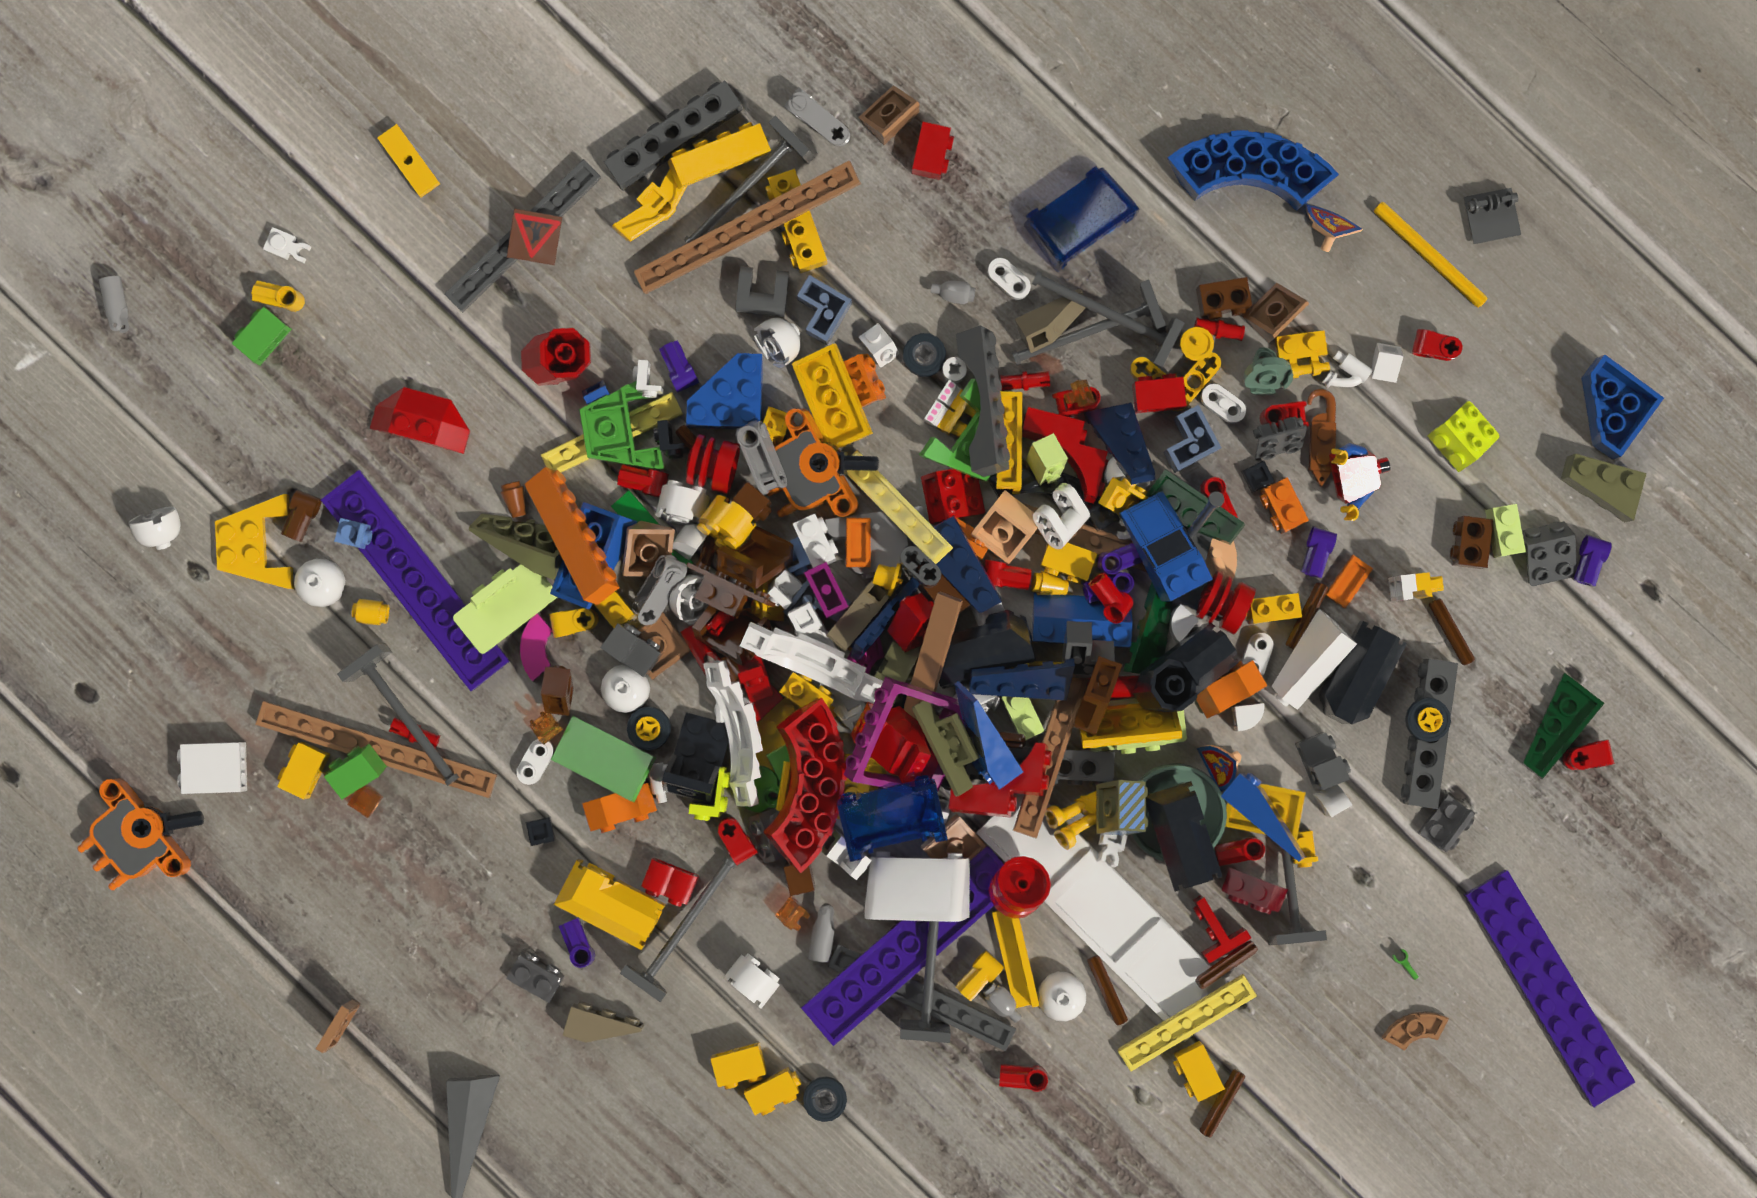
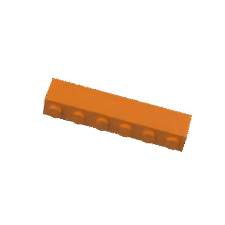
[524,467,620,605]

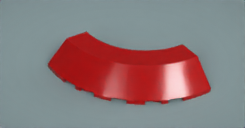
[763,697,847,874]

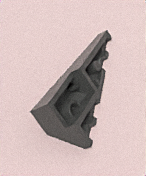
[446,1075,500,1198]

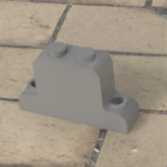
[825,506,924,579]

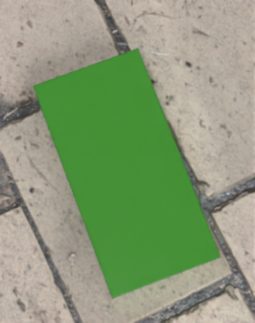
[551,716,656,802]

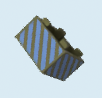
[1096,780,1148,835]

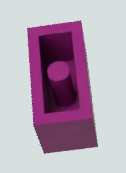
[804,562,849,618]

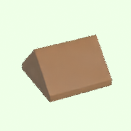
[858,85,920,145]
[1243,283,1309,343]
[622,521,675,576]

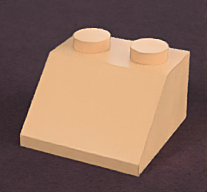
[970,490,1038,564]

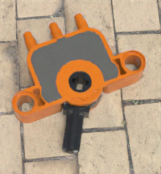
[767,408,879,518]
[77,778,204,890]

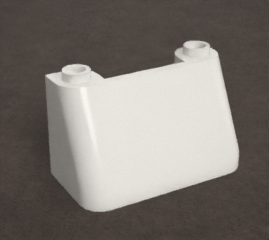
[865,851,970,922]

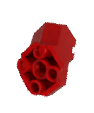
[521,328,591,386]

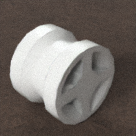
[942,357,967,383]

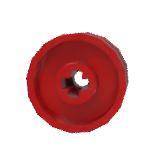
[989,856,1051,919]

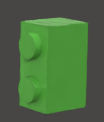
[232,307,292,366]
[324,744,387,800]

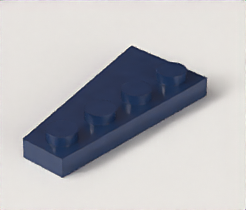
[1084,402,1156,485]
[916,515,1002,614]
[850,577,920,662]
[969,659,1075,701]

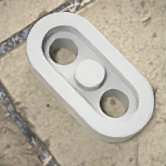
[988,258,1031,300]
[1201,384,1246,423]
[1242,633,1274,676]
[517,739,554,785]

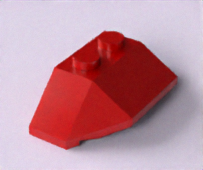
[369,387,470,454]

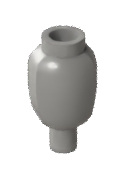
[931,280,976,305]
[983,982,1022,1023]

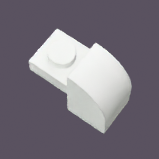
[821,828,872,880]

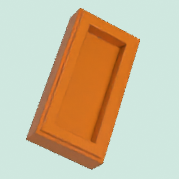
[846,518,871,567]
[1325,555,1373,609]

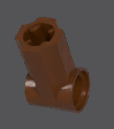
[281,490,322,542]

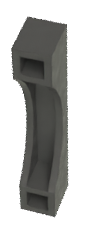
[956,325,1010,477]

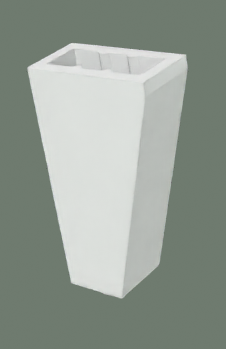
[1272,609,1357,710]

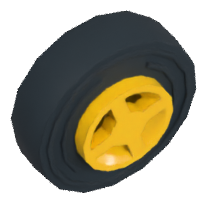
[1405,697,1451,742]
[627,707,671,750]

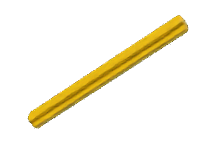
[1374,202,1488,308]

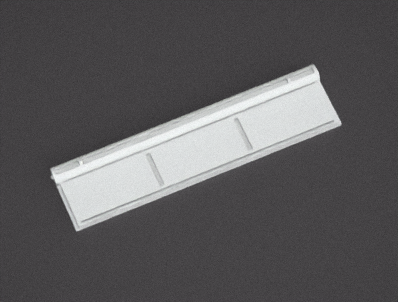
[976,793,1228,1042]

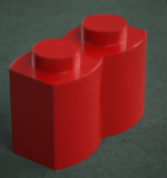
[641,858,699,907]

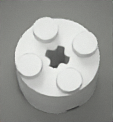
[655,480,710,526]
[723,953,780,1009]

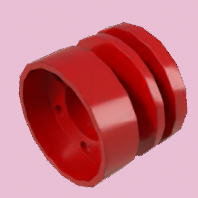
[686,434,740,494]
[1195,570,1256,635]

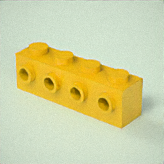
[668,122,771,189]
[765,169,828,274]

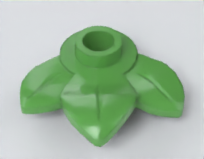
[745,766,780,812]

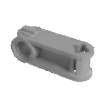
[784,87,850,147]
[735,421,787,495]
[633,555,687,625]

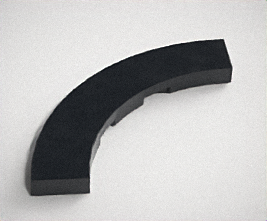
[988,468,1120,532]

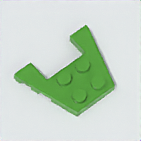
[580,379,664,470]
[919,379,990,481]

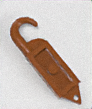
[1307,389,1336,487]

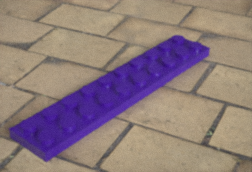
[321,470,510,691]
[801,846,1003,1046]
[1464,870,1635,1107]

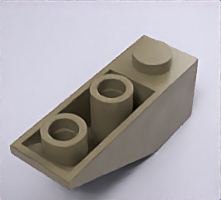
[1015,288,1086,353]
[826,578,890,651]
[562,1002,644,1043]

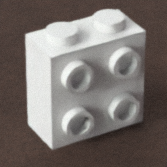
[793,514,839,568]

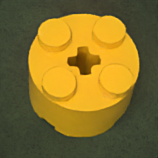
[697,495,756,550]

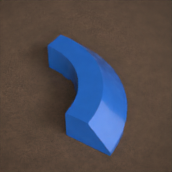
[1167,130,1339,211]

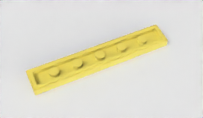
[541,392,683,473]
[847,450,953,564]
[1118,974,1257,1071]

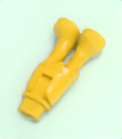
[1045,791,1096,850]

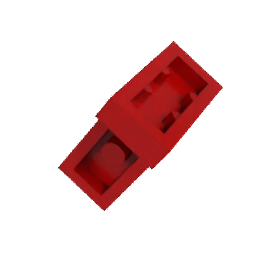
[737,654,774,703]
[1193,895,1251,964]

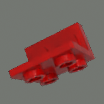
[921,469,985,524]

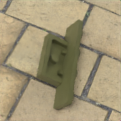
[912,701,980,797]

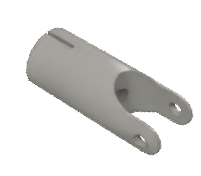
[98,276,129,333]
[808,905,835,962]

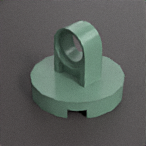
[1243,347,1294,396]

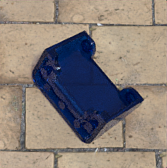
[1024,166,1140,272]
[837,775,948,862]

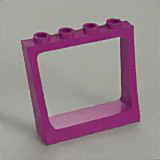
[844,677,964,798]

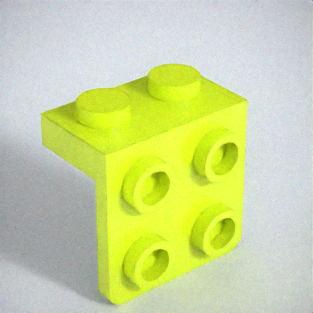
[1427,401,1499,472]
[688,766,730,821]

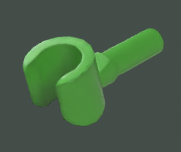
[1392,949,1419,980]

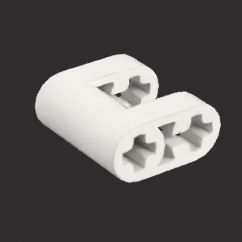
[1033,483,1090,549]

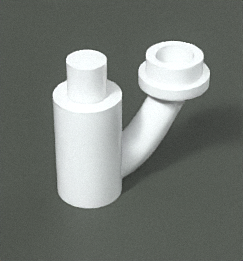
[1322,350,1373,389]
[648,762,668,803]

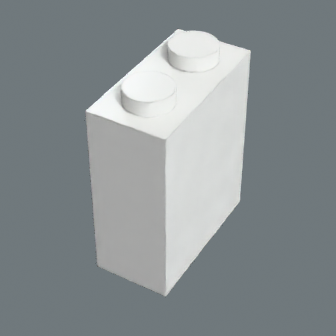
[177,742,247,794]

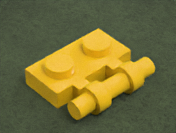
[1275,330,1330,379]

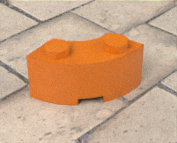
[1196,660,1268,718]
[582,783,657,833]

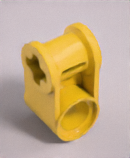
[549,608,599,638]

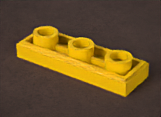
[377,124,440,198]

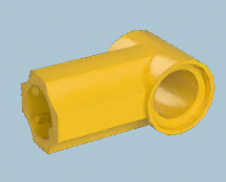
[251,280,305,312]
[955,950,1004,1001]

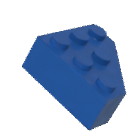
[686,353,763,430]
[1581,354,1664,460]

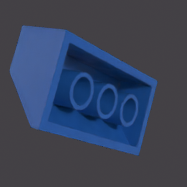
[1031,593,1132,648]

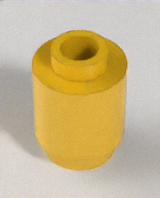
[352,599,390,626]

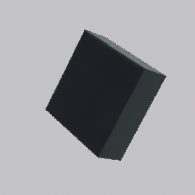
[1241,460,1275,493]
[526,817,556,846]

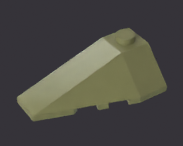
[469,513,562,580]

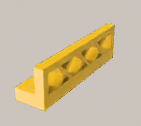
[996,391,1022,494]
[992,910,1039,1008]

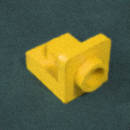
[763,406,787,448]
[1292,830,1318,868]

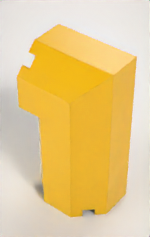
[553,859,666,950]

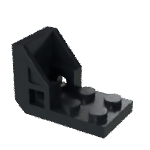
[662,712,729,804]

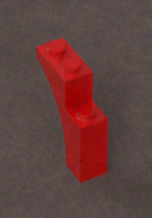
[1022,407,1109,503]
[948,743,1052,818]

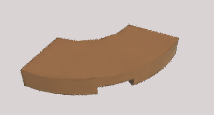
[1381,1012,1449,1051]

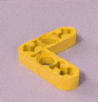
[1130,352,1221,412]

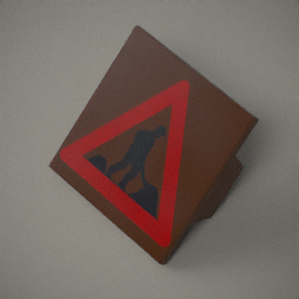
[506,208,562,266]

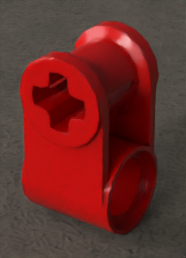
[1412,329,1463,361]
[1052,387,1100,417]
[1259,401,1309,429]
[1562,740,1615,770]
[718,817,758,866]

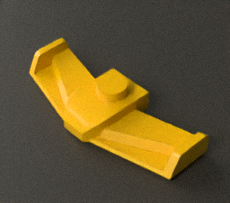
[612,169,687,242]

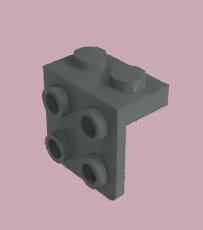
[1522,521,1577,586]

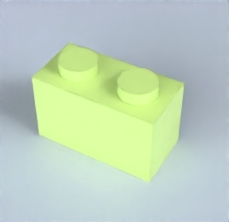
[1026,433,1068,485]
[1485,504,1526,558]
[1000,696,1044,740]

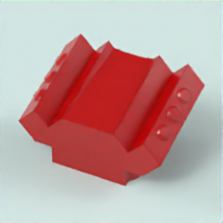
[851,702,931,787]

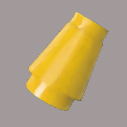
[1031,571,1069,595]

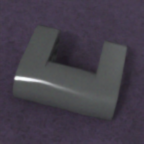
[736,266,789,317]
[900,546,941,588]

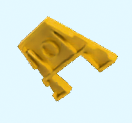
[215,494,294,589]

